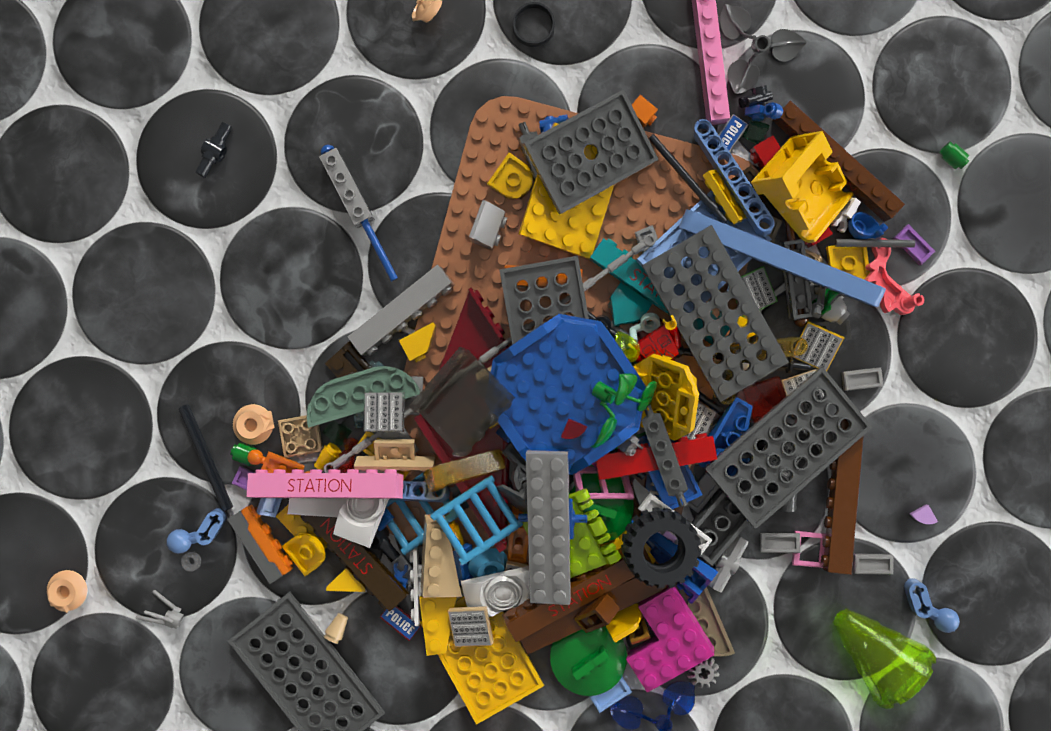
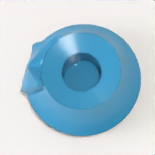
[468,548,508,578]

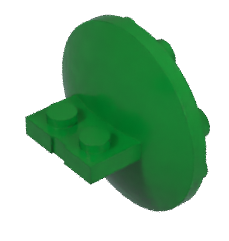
[569,473,634,544]
[550,626,627,696]

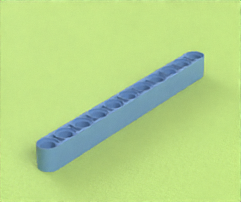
[679,209,886,308]

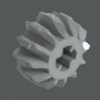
[687,657,720,688]

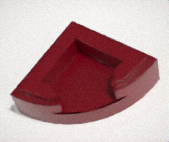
[561,418,588,439]

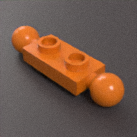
[247,449,310,473]

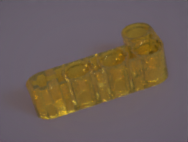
[423,449,506,492]

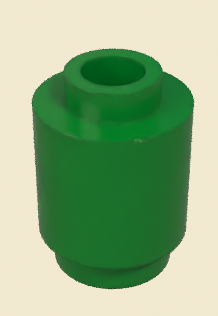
[939,141,969,169]
[230,442,258,467]

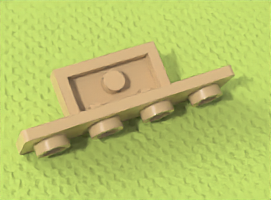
[354,439,435,471]

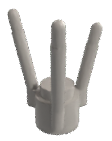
[136,590,184,629]

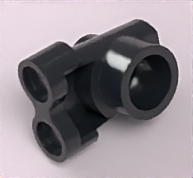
[738,85,773,108]

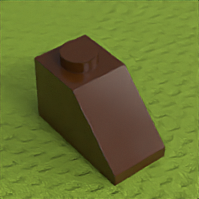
[573,594,620,633]

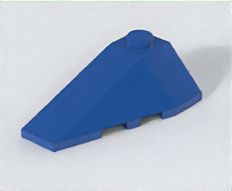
[695,396,753,476]

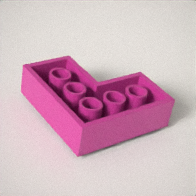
[626,586,714,693]

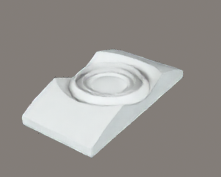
[333,470,399,548]
[461,566,530,617]

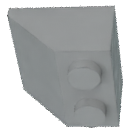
[469,200,508,250]

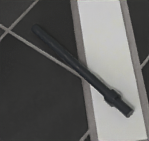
[648,134,728,224]

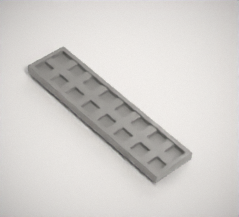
[526,450,571,605]

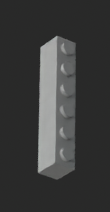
[348,264,455,356]

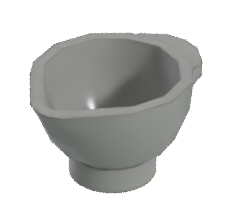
[820,296,850,325]

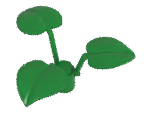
[591,373,658,448]

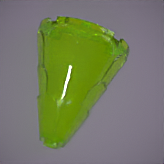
[833,608,936,709]

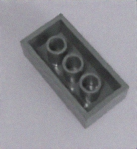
[691,487,760,566]

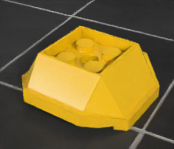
[633,354,699,441]

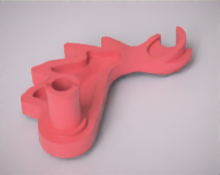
[864,238,924,315]

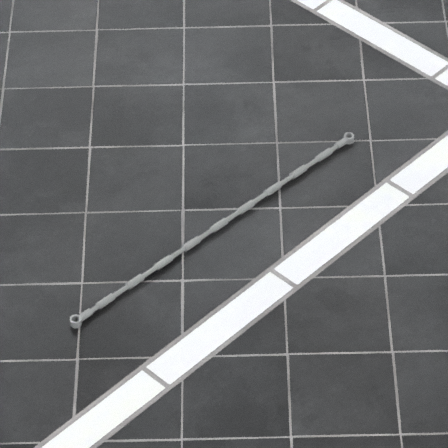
[324,234,656,473]

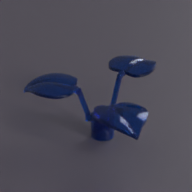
[610,681,695,731]

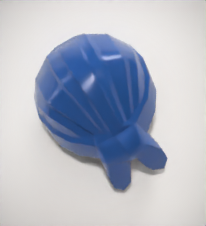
[848,212,889,239]

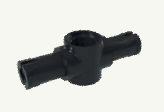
[195,122,233,178]
[370,527,401,562]

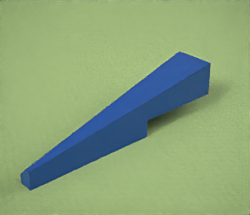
[629,520,718,604]

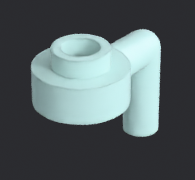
[629,313,660,345]

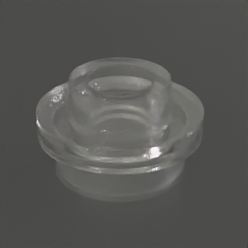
[181,552,201,571]

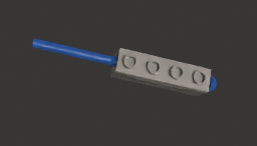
[319,145,398,282]

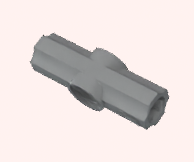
[708,536,749,593]

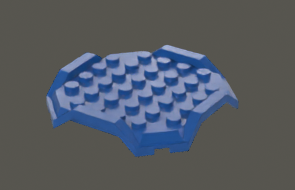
[485,314,646,475]

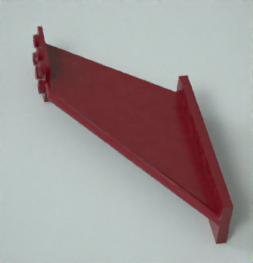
[414,288,510,553]

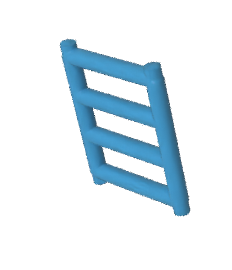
[386,470,458,555]
[430,475,523,565]

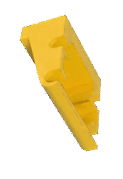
[751,131,853,243]

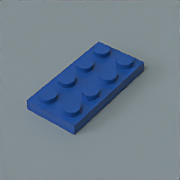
[636,434,703,510]

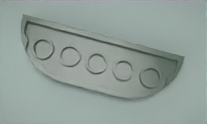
[307,366,421,428]

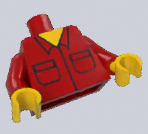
[622,315,681,363]

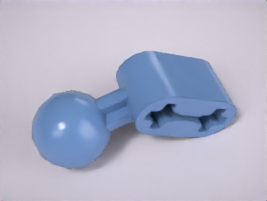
[167,508,227,554]
[904,578,960,633]

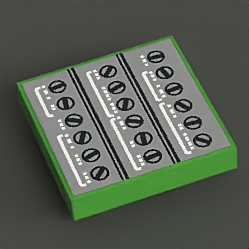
[735,266,777,317]

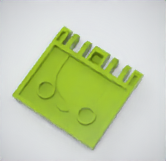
[522,489,622,578]

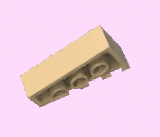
[420,515,462,598]

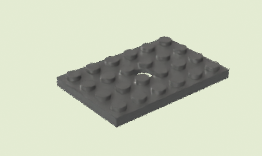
[522,89,659,215]

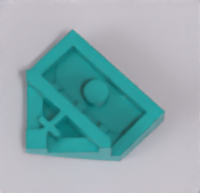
[608,282,652,327]

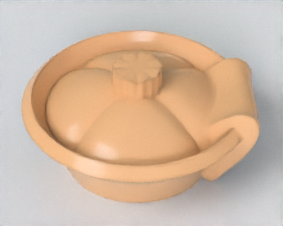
[412,0,442,23]
[233,404,275,445]
[47,570,87,613]

